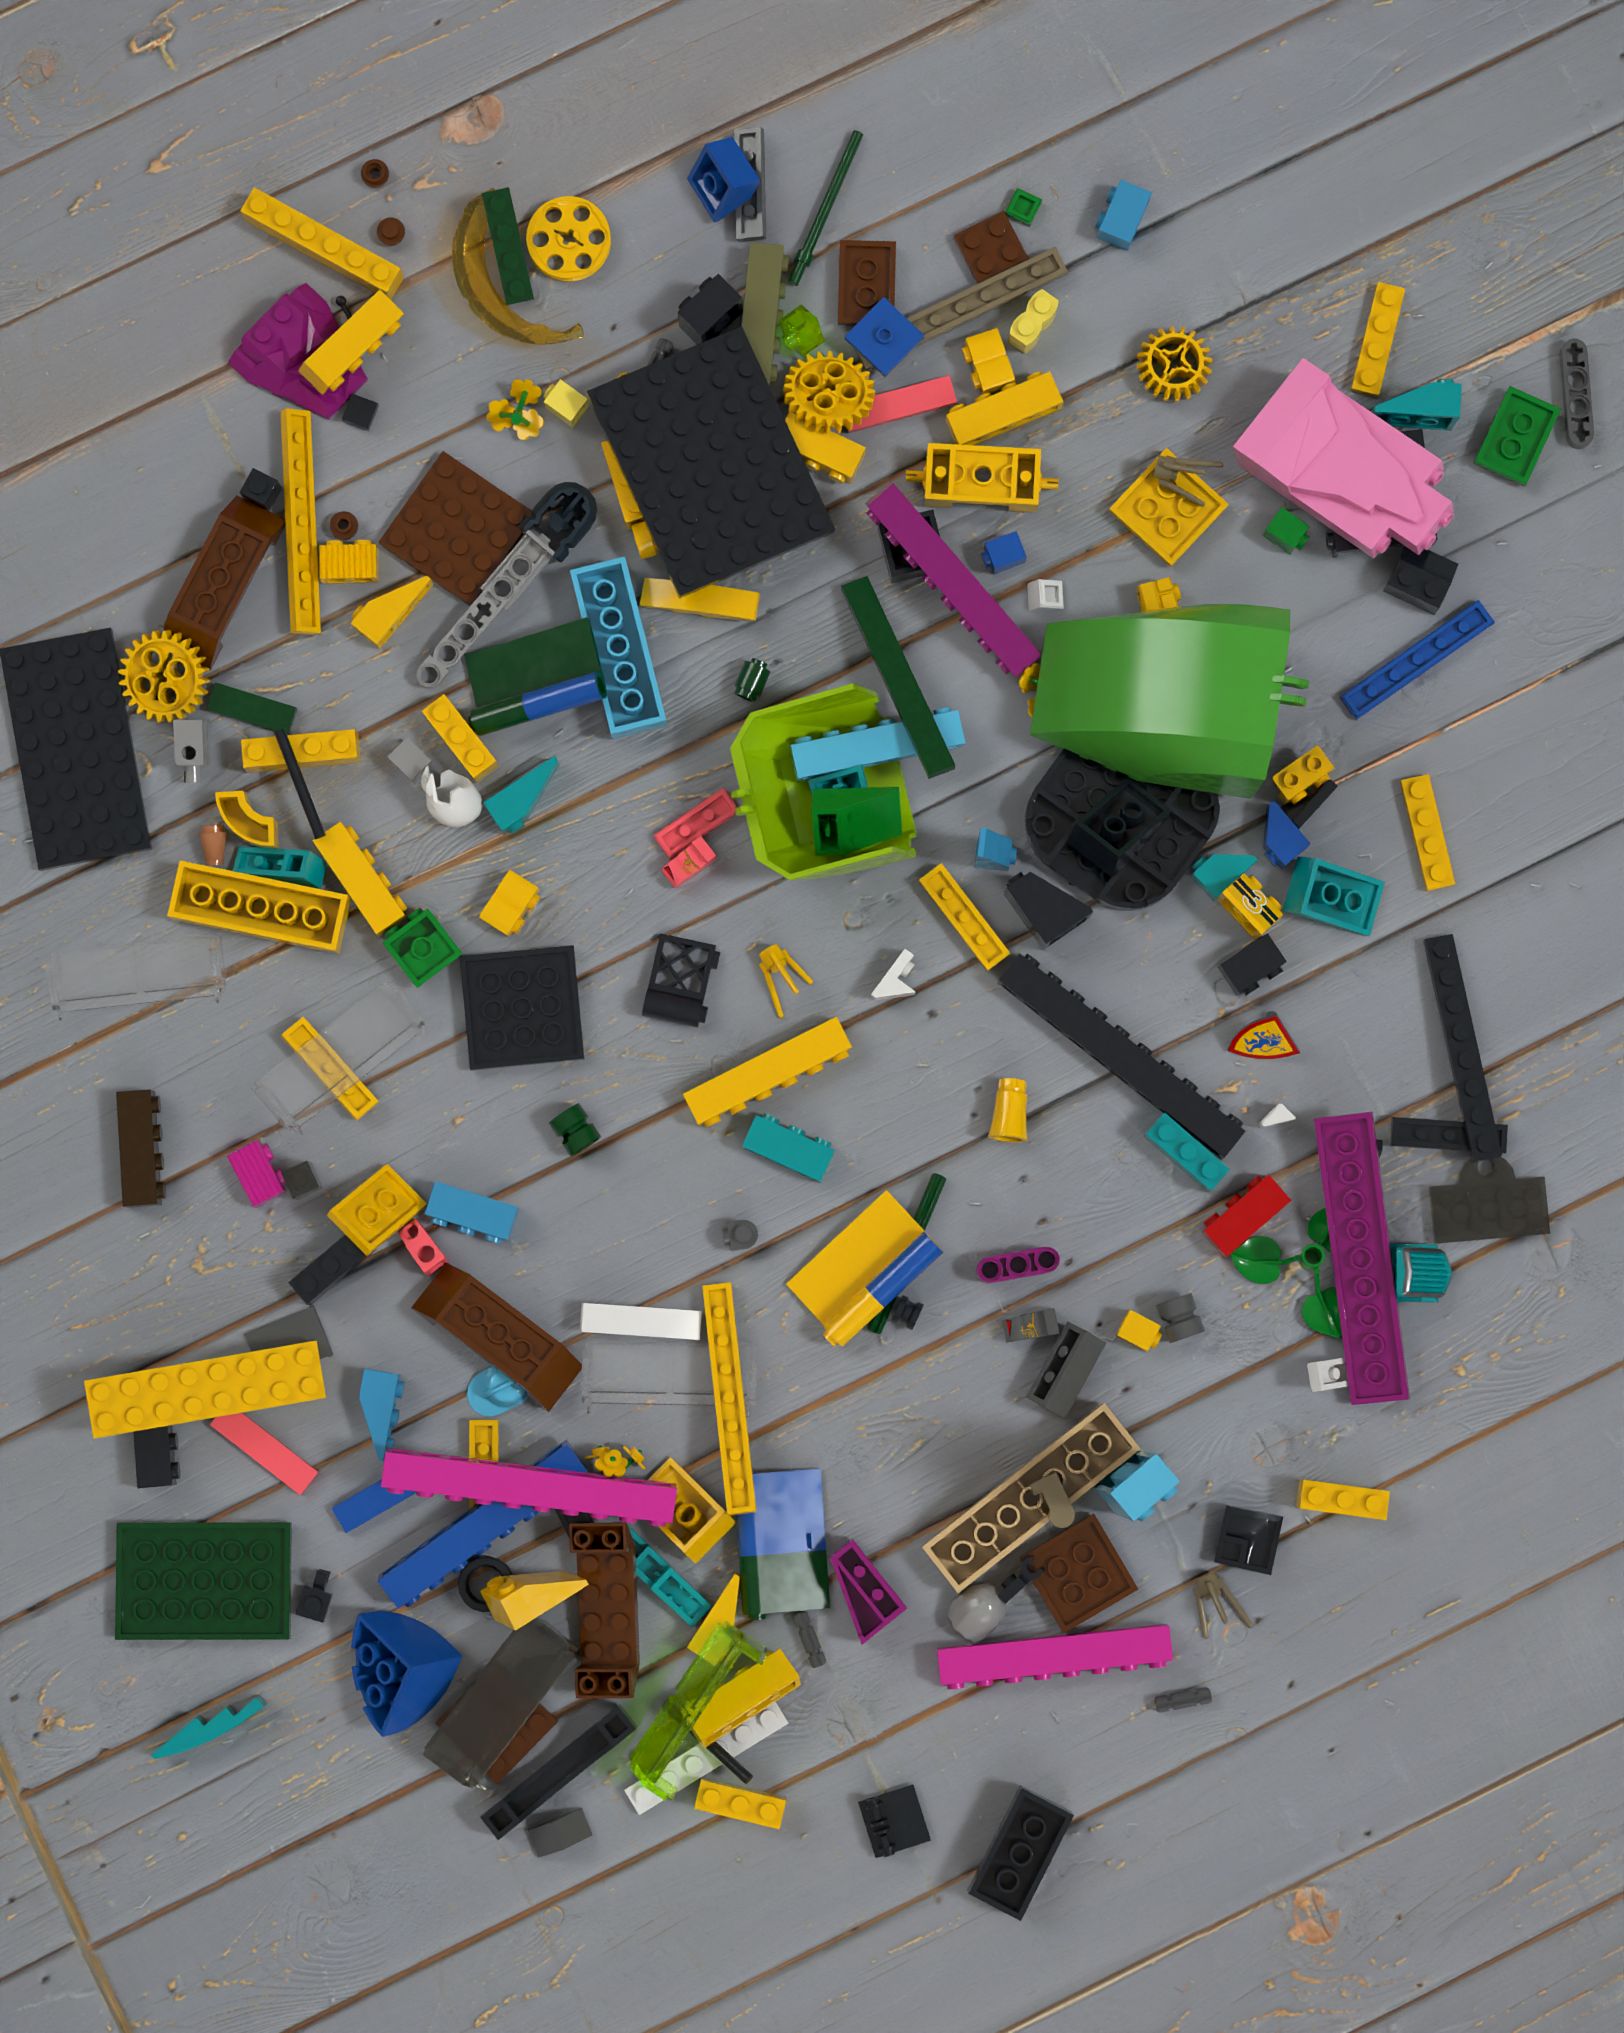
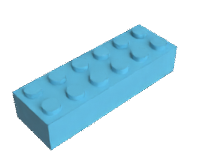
[570,556,668,739]

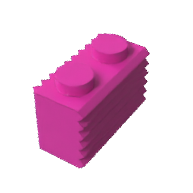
[227,1140,288,1208]

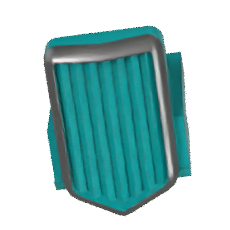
[1390,1244,1453,1302]

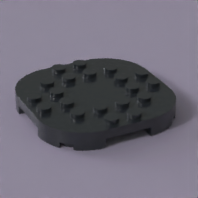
[1025,748,1220,911]

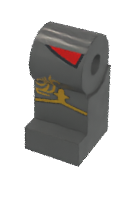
[1002,1308,1060,1343]

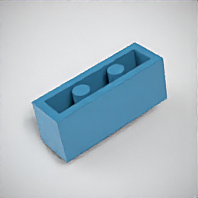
[425,1181,520,1244]

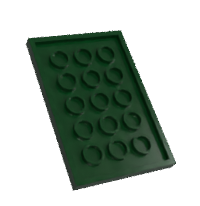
[115,1522,292,1640]

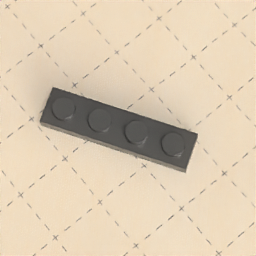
[734,126,766,242]

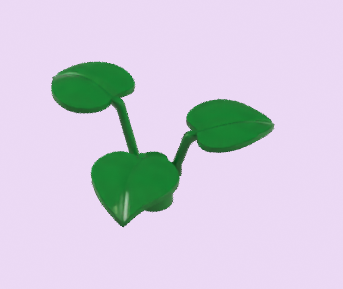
[1231,1208,1342,1338]

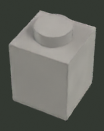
[388,737,434,785]

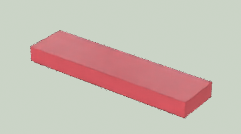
[847,375,957,434]
[210,1412,319,1495]

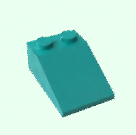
[1372,379,1462,431]
[1282,856,1385,936]

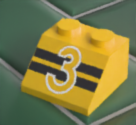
[1216,873,1283,941]

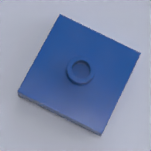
[844,297,924,377]

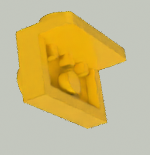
[1272,746,1334,805]

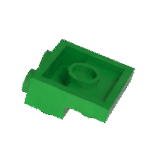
[382,908,463,988]

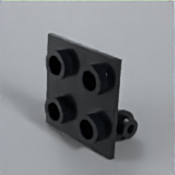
[858,1784,931,1858]

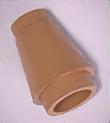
[198,824,227,866]

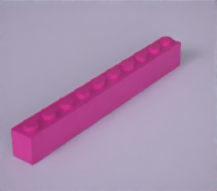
[381,1448,677,1527]

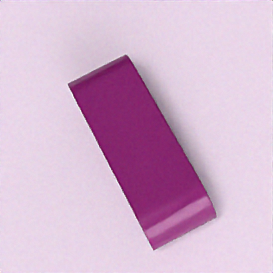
[976,1247,1060,1283]

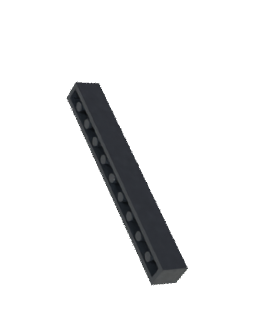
[997,953,1246,1159]

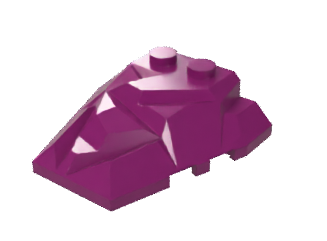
[228,283,368,420]

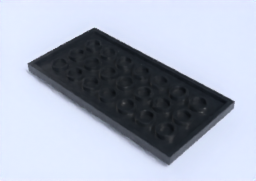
[0,627,152,871]

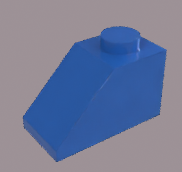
[1263,801,1311,869]

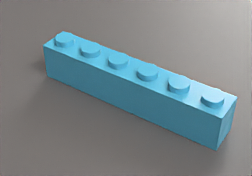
[789,707,966,782]

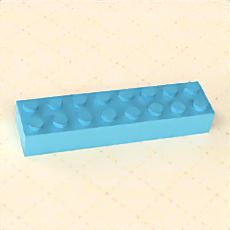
[1093,1451,1180,1522]

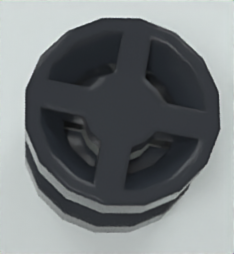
[891,1295,924,1330]

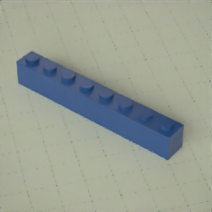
[378,1439,588,1609]

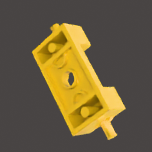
[906,443,1059,512]

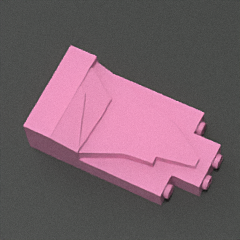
[1233,358,1454,559]

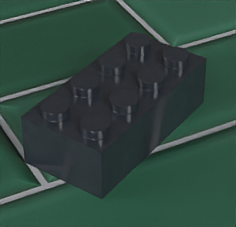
[967,1785,1074,1921]

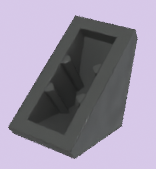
[528,1808,593,1858]

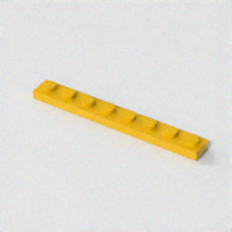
[280,408,321,635]
[702,1282,757,1516]

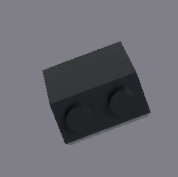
[1004,872,1093,950]

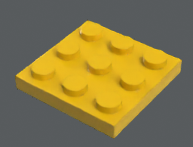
[1109,448,1229,568]

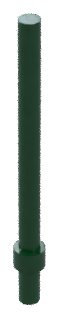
[788,130,863,286]

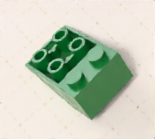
[811,787,902,856]

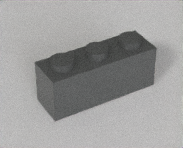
[1026,1321,1106,1419]

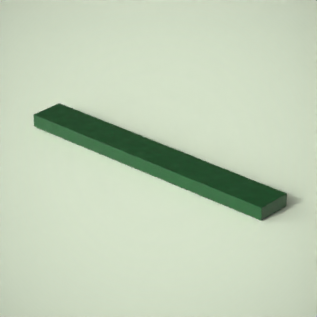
[841,576,955,779]

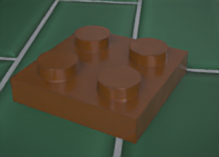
[953,211,1029,284]

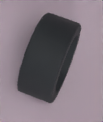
[458,1556,513,1612]

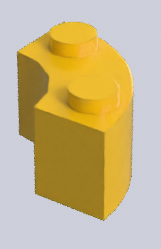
[215,791,279,849]

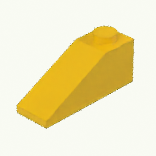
[351,576,434,649]
[687,1573,740,1667]

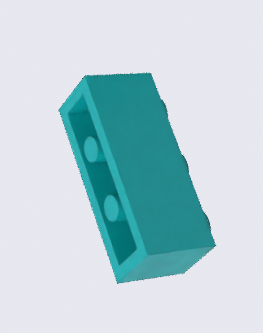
[1143,1112,1230,1193]
[742,1113,835,1183]

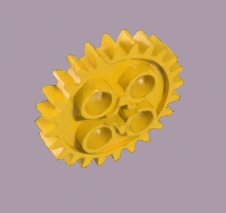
[783,351,875,434]
[118,630,210,723]

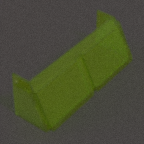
[629,1621,767,1801]

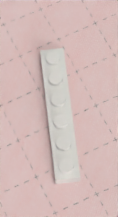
[624,1702,789,1815]

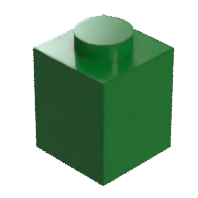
[1263,507,1310,555]

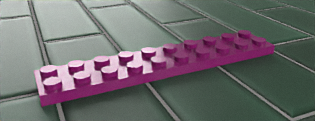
[1314,1111,1410,1405]

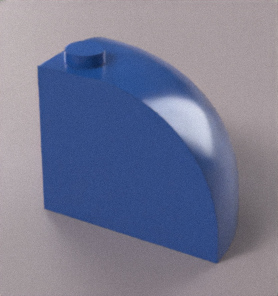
[351,1611,462,1737]

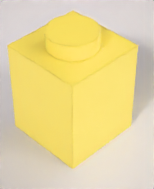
[543,379,589,428]

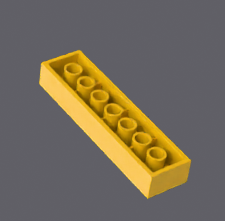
[84,1340,326,1439]

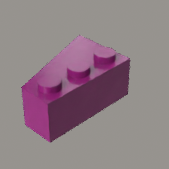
[830,1538,907,1645]

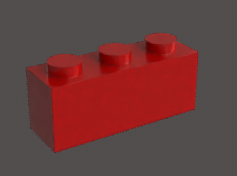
[1201,1174,1292,1258]

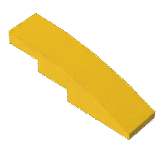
[640,578,760,621]

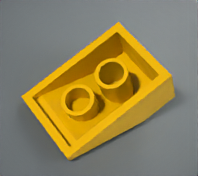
[648,1457,736,1564]
[480,1570,589,1631]

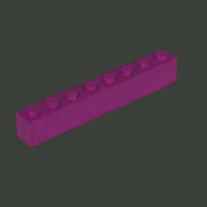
[865,481,1042,677]

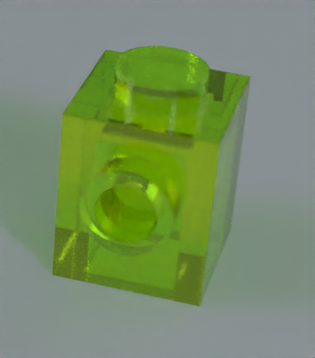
[779,304,825,357]

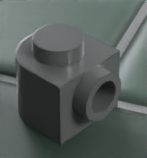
[722,1220,758,1251]

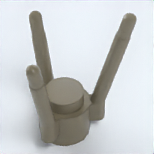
[1153,455,1223,507]
[1193,1572,1253,1639]

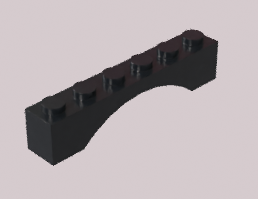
[480,1704,638,1840]

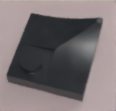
[1214,1505,1283,1575]

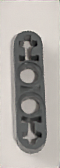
[1560,338,1594,449]

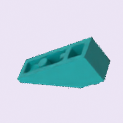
[483,756,560,835]
[232,846,327,889]

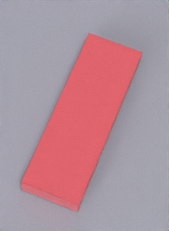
[653,788,738,860]

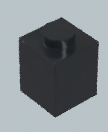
[240,468,282,511]

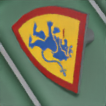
[1228,1011,1300,1059]

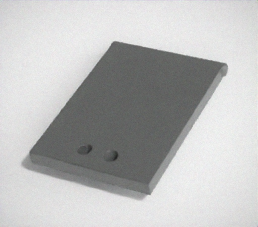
[244,1305,333,1359]

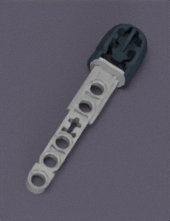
[416,482,597,688]

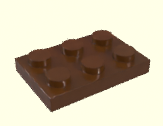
[838,240,896,326]

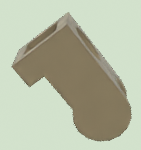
[1028,1472,1075,1528]

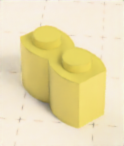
[1008,289,1059,354]

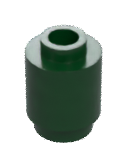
[734,658,771,702]

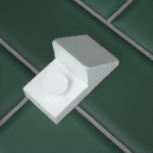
[871,949,916,1001]
[1307,1357,1349,1392]

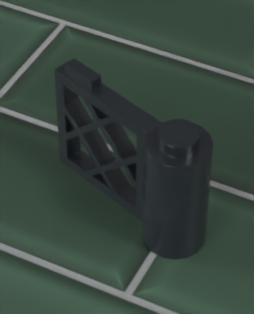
[642,933,720,1028]

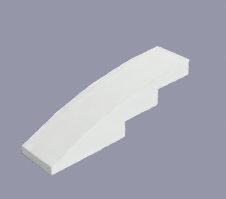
[580,1303,702,1340]

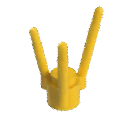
[759,944,813,1018]

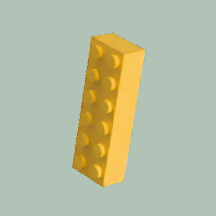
[167,860,352,955]

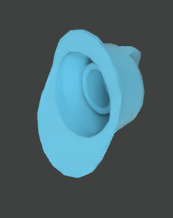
[467,1366,529,1417]

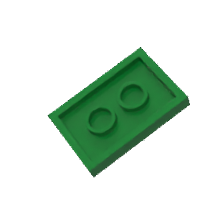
[1473,386,1561,487]

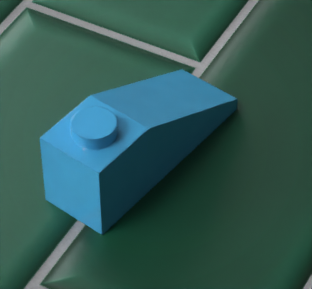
[974,828,1017,871]

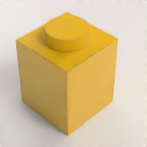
[1115,1310,1162,1352]

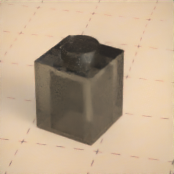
[281,1161,323,1200]

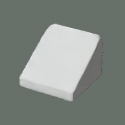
[1027,579,1064,611]
[1258,1103,1296,1128]

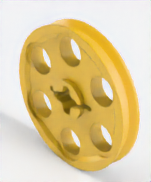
[526,196,611,282]

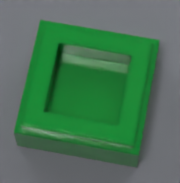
[1005,188,1042,227]

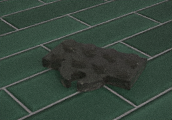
[1429,1157,1550,1244]

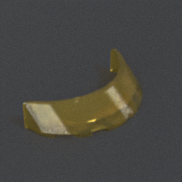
[452,188,584,345]

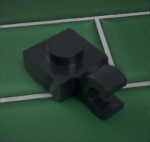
[998,1555,1045,1604]
[296,1569,333,1623]

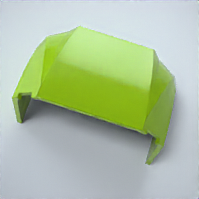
[730,683,917,881]

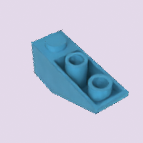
[359,1369,405,1461]

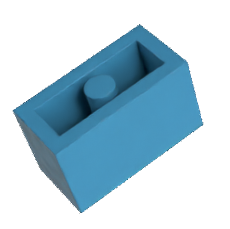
[1095,180,1152,251]

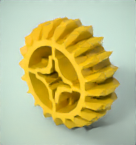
[1136,326,1213,402]

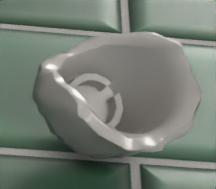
[948,1584,1006,1643]

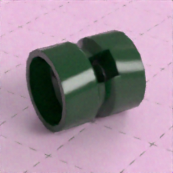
[549,1103,601,1157]

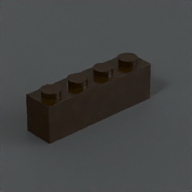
[116,1089,166,1208]

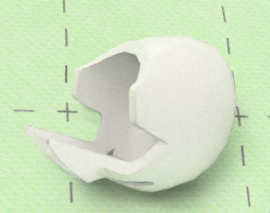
[421,766,483,828]

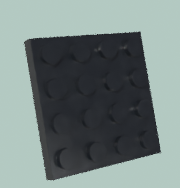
[460,945,585,1071]

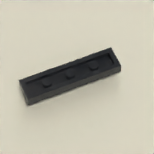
[1390,1117,1508,1154]

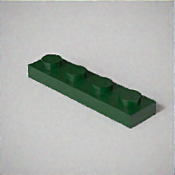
[481,187,534,305]

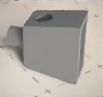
[173,720,210,783]

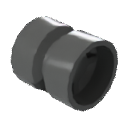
[1156,1293,1205,1343]

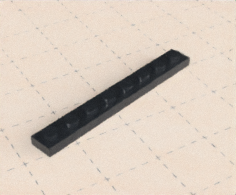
[1423,934,1502,1163]

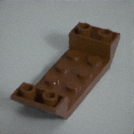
[163,495,286,671]
[411,1263,584,1413]
[569,1522,640,1698]

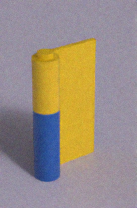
[786,1190,943,1347]

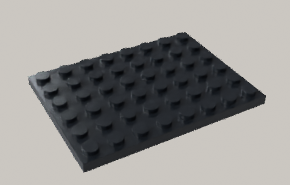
[586,326,835,599]

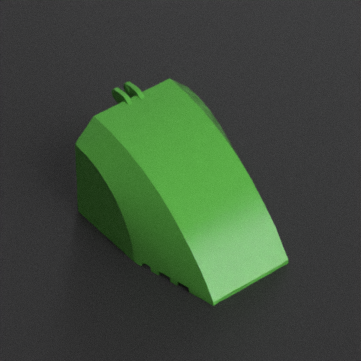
[1030,604,1309,799]

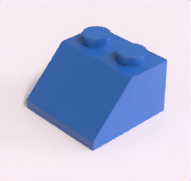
[687,137,760,223]

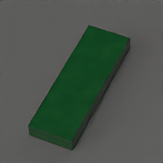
[207,682,297,735]

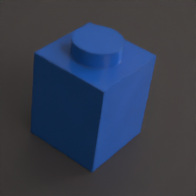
[981,531,1027,574]

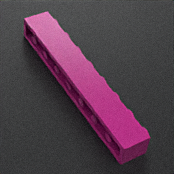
[937,1624,1173,1690]

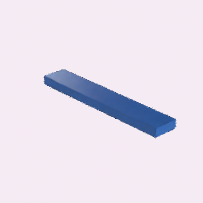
[1340,600,1495,720]

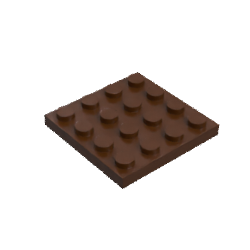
[378,451,532,606]

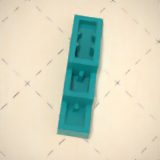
[628,1525,712,1627]
[151,1696,267,1760]

